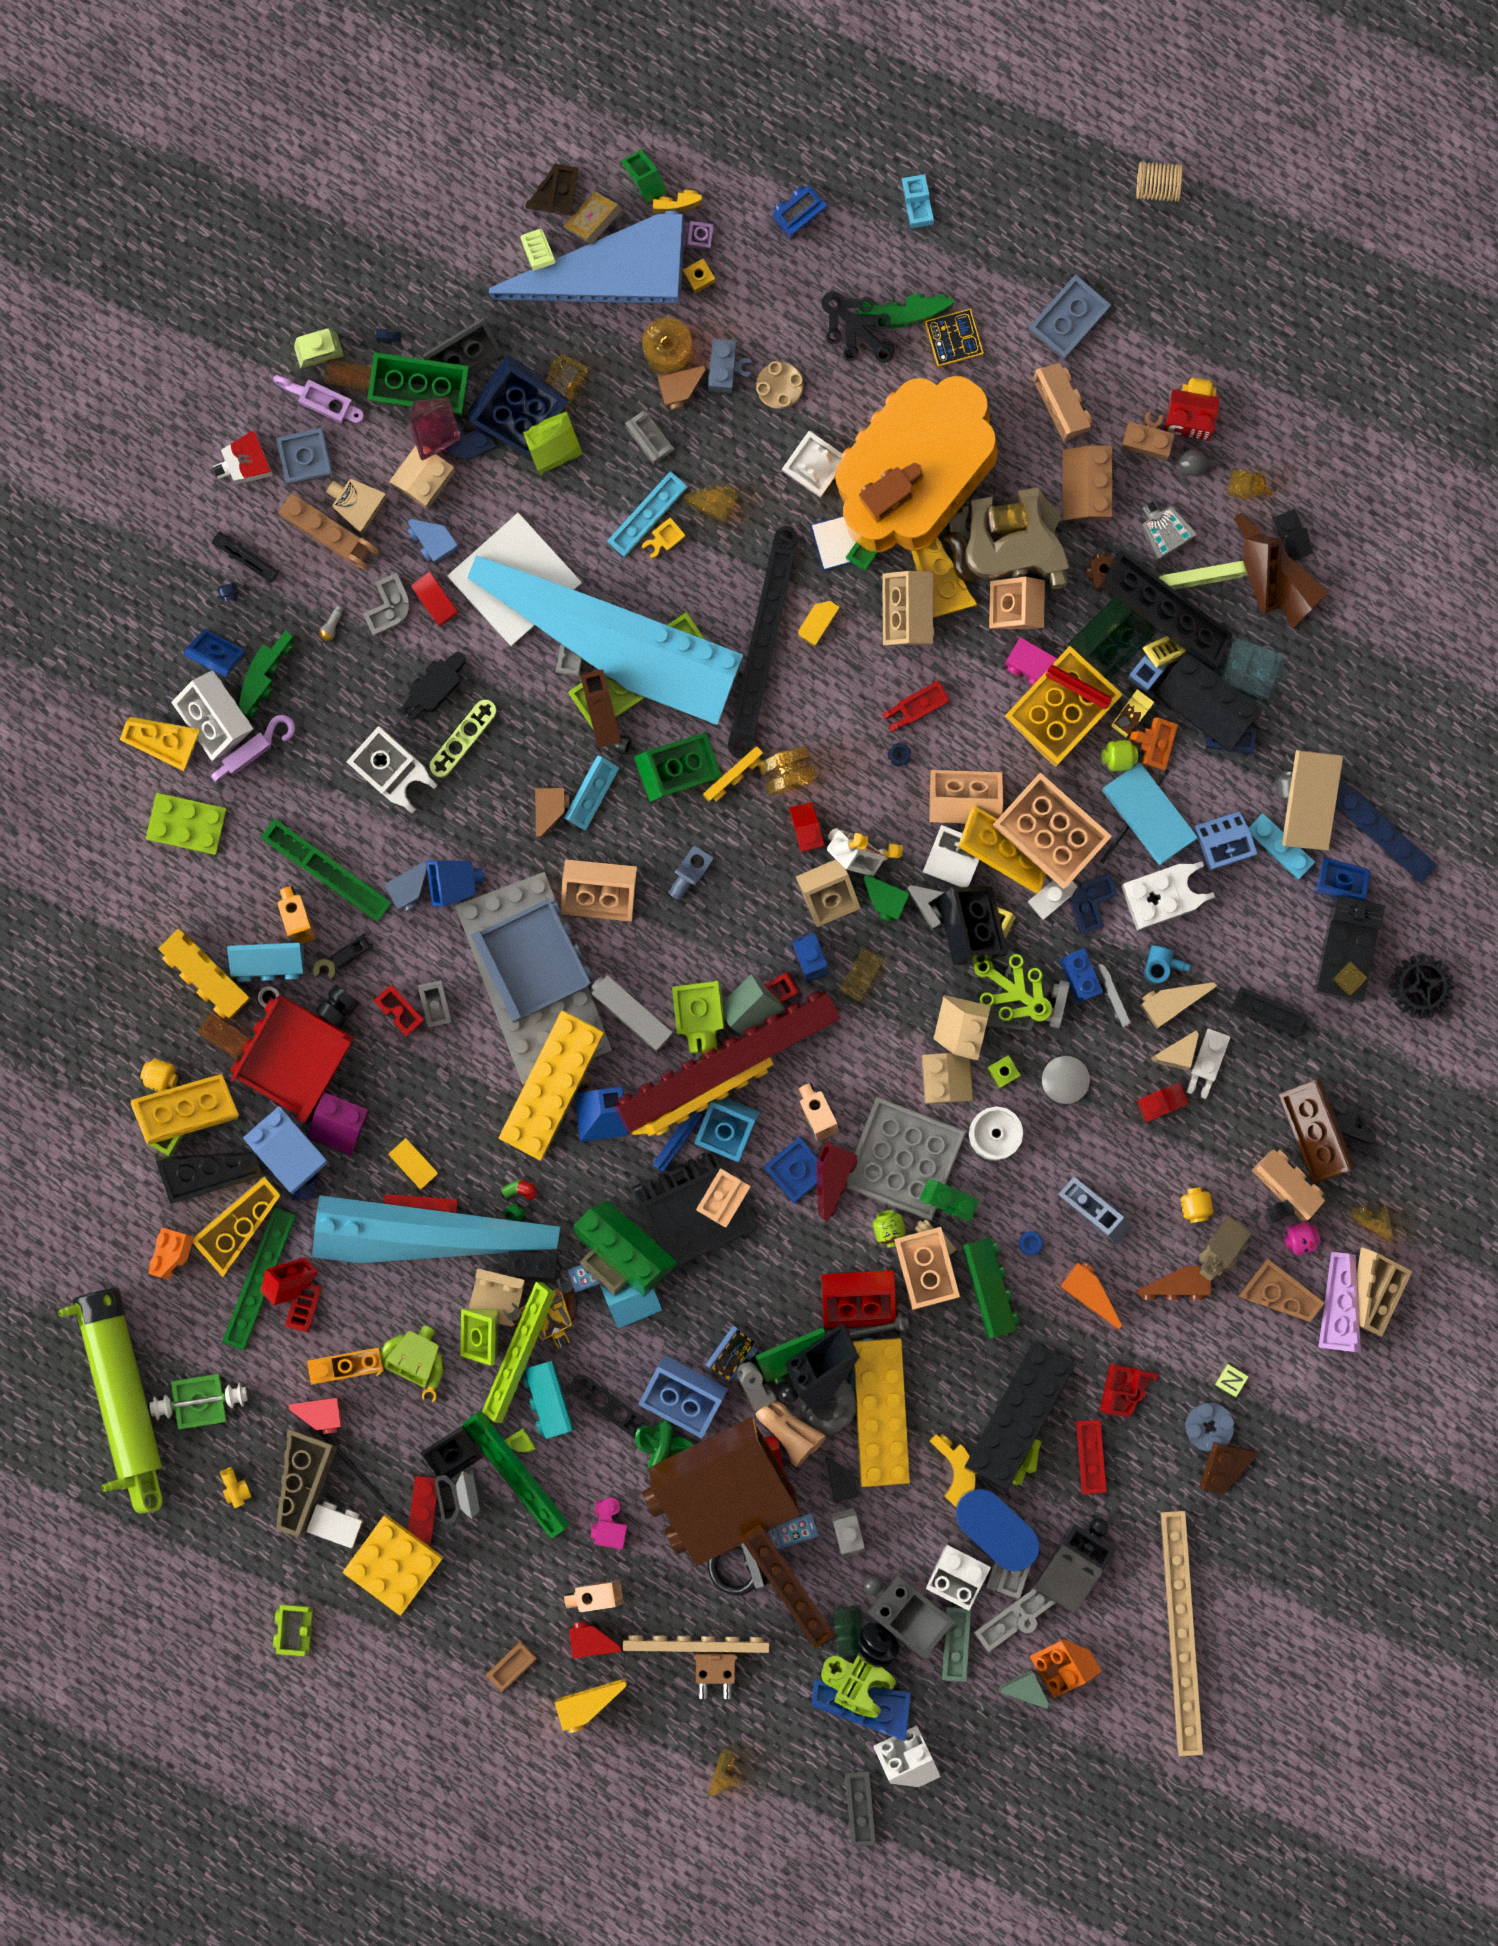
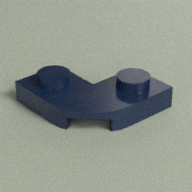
[433,414,496,460]
[1071,873,1118,934]

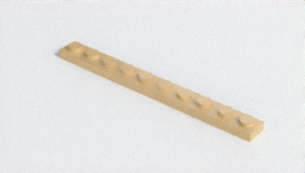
[1160,1511,1203,1756]

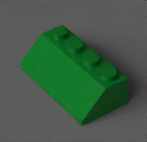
[367,352,469,415]
[574,1200,678,1297]
[962,1238,1019,1339]

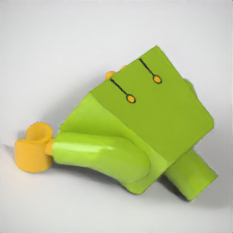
[376,1326,443,1402]

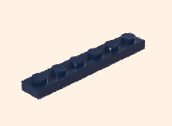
[1335,778,1438,884]

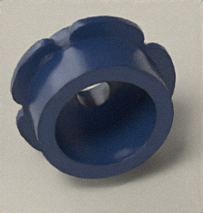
[217,582,239,602]
[888,743,911,767]

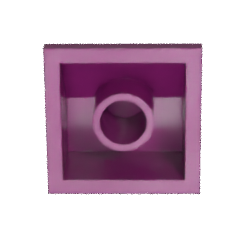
[307,1092,370,1155]

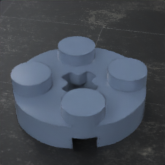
[1185,1403,1234,1451]

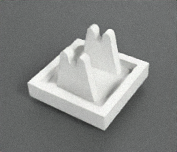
[782,431,842,498]

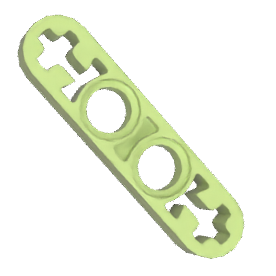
[1158,561,1248,590]
[430,700,496,778]

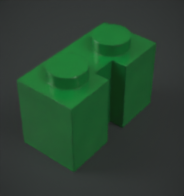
[919,1179,979,1222]

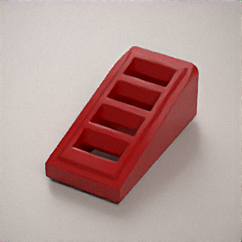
[764,971,801,1003]
[285,1283,322,1333]

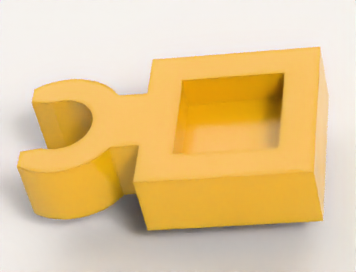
[642,517,686,559]

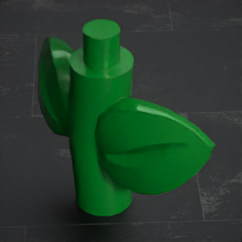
[635,1418,695,1471]

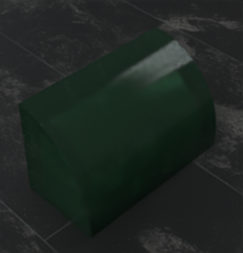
[832,1604,864,1658]

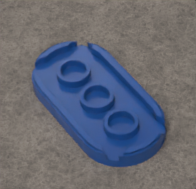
[956,1489,1039,1571]

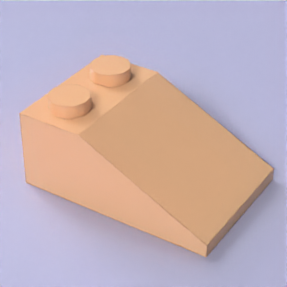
[894,1227,960,1310]

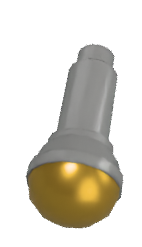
[319,606,343,641]

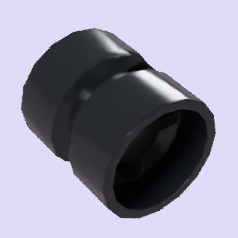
[315,984,360,1029]

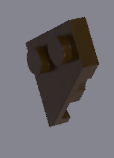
[526,164,579,216]

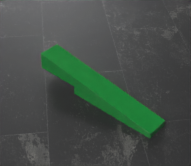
[260,818,391,922]

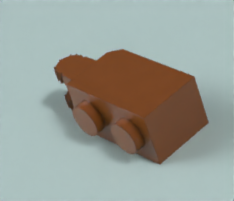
[859,462,923,523]

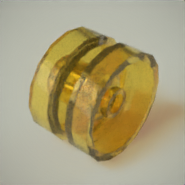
[758,746,818,796]

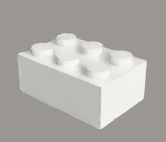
[172,670,253,761]

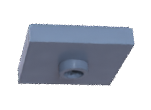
[276,428,333,485]

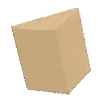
[1151,1031,1199,1070]

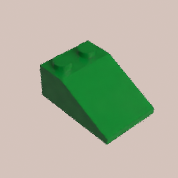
[634,732,722,802]

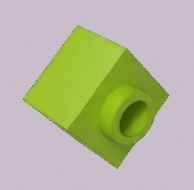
[987,1055,1021,1089]

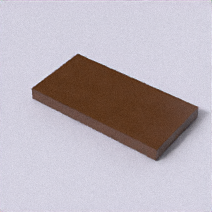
[1279,1078,1355,1184]

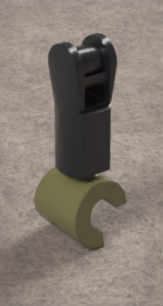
[313,933,374,980]

